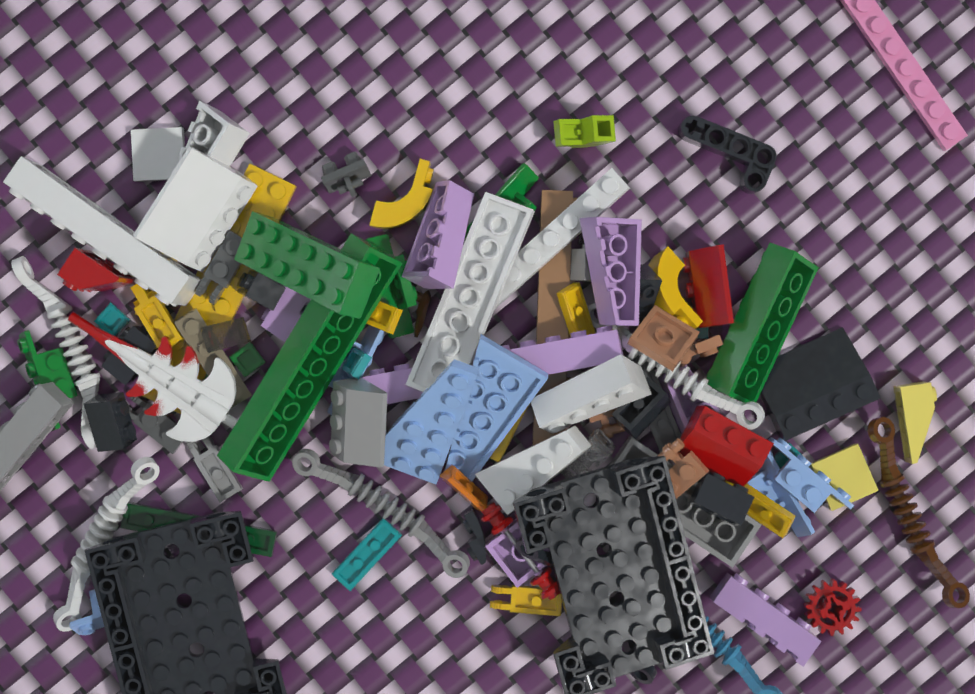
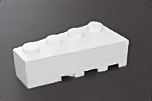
[172,101,250,172]
[531,354,651,433]
[475,426,592,515]

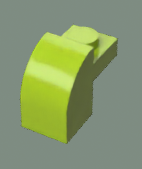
[553,115,616,148]

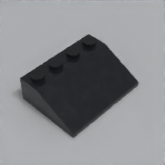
[760,327,881,441]

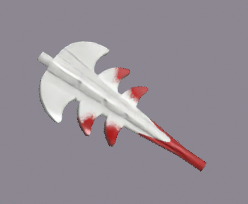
[68,312,238,442]

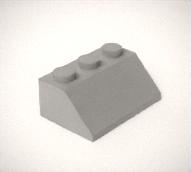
[329,377,387,467]

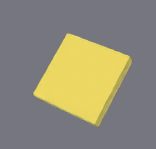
[810,443,879,511]

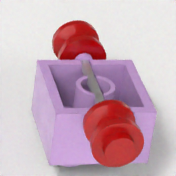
[481,502,560,600]

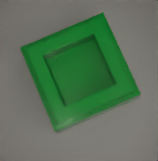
[230,342,266,377]

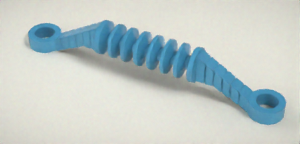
[705,616,782,694]

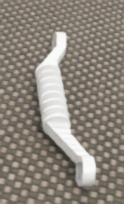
[11,256,101,449]
[588,302,765,430]
[53,457,160,632]

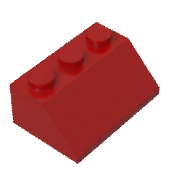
[682,244,734,329]
[57,248,136,293]
[679,406,774,486]

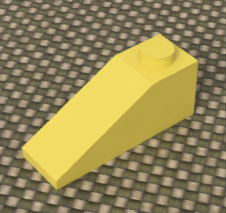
[893,381,937,464]

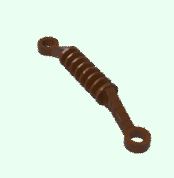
[867,417,970,608]

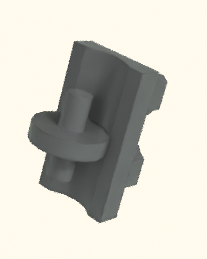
[321,151,372,197]

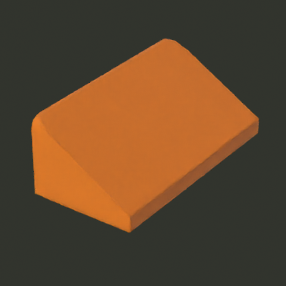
[440,465,488,512]

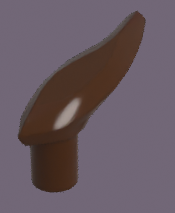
[414,290,431,338]

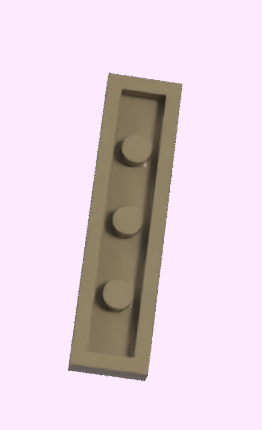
[174,308,252,409]

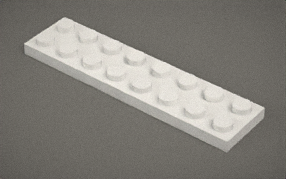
[406,192,535,392]

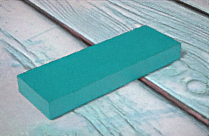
[332,519,402,591]

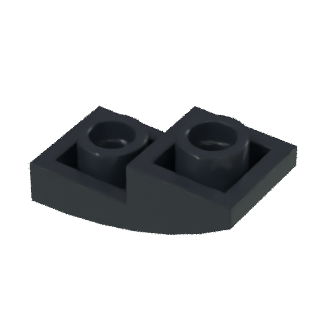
[462,508,486,565]

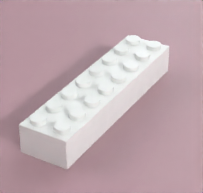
[3,156,202,307]

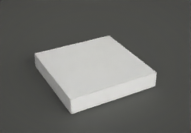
[131,127,185,182]

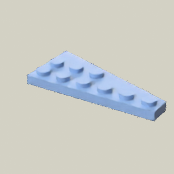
[445,334,548,481]
[384,359,479,484]

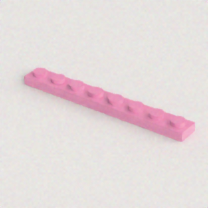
[840,0,968,151]

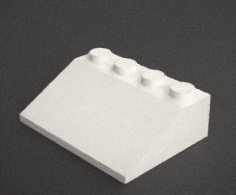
[133,146,258,272]

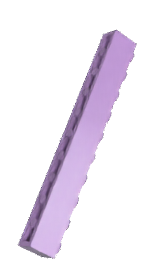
[362,325,623,404]

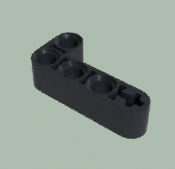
[678,115,777,194]

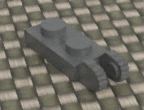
[195,230,242,305]
[129,396,184,454]

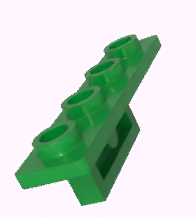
[463,163,539,245]
[365,234,417,339]
[17,330,78,431]

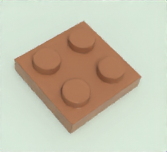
[627,305,700,372]

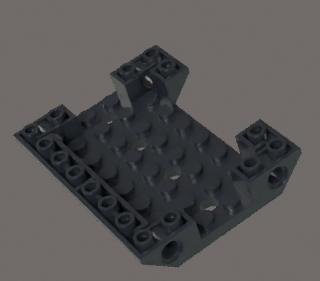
[513,456,714,694]
[84,511,287,694]

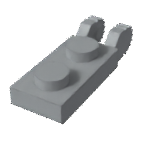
[186,435,243,503]

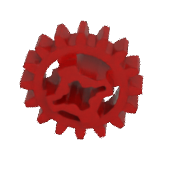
[803,578,862,636]

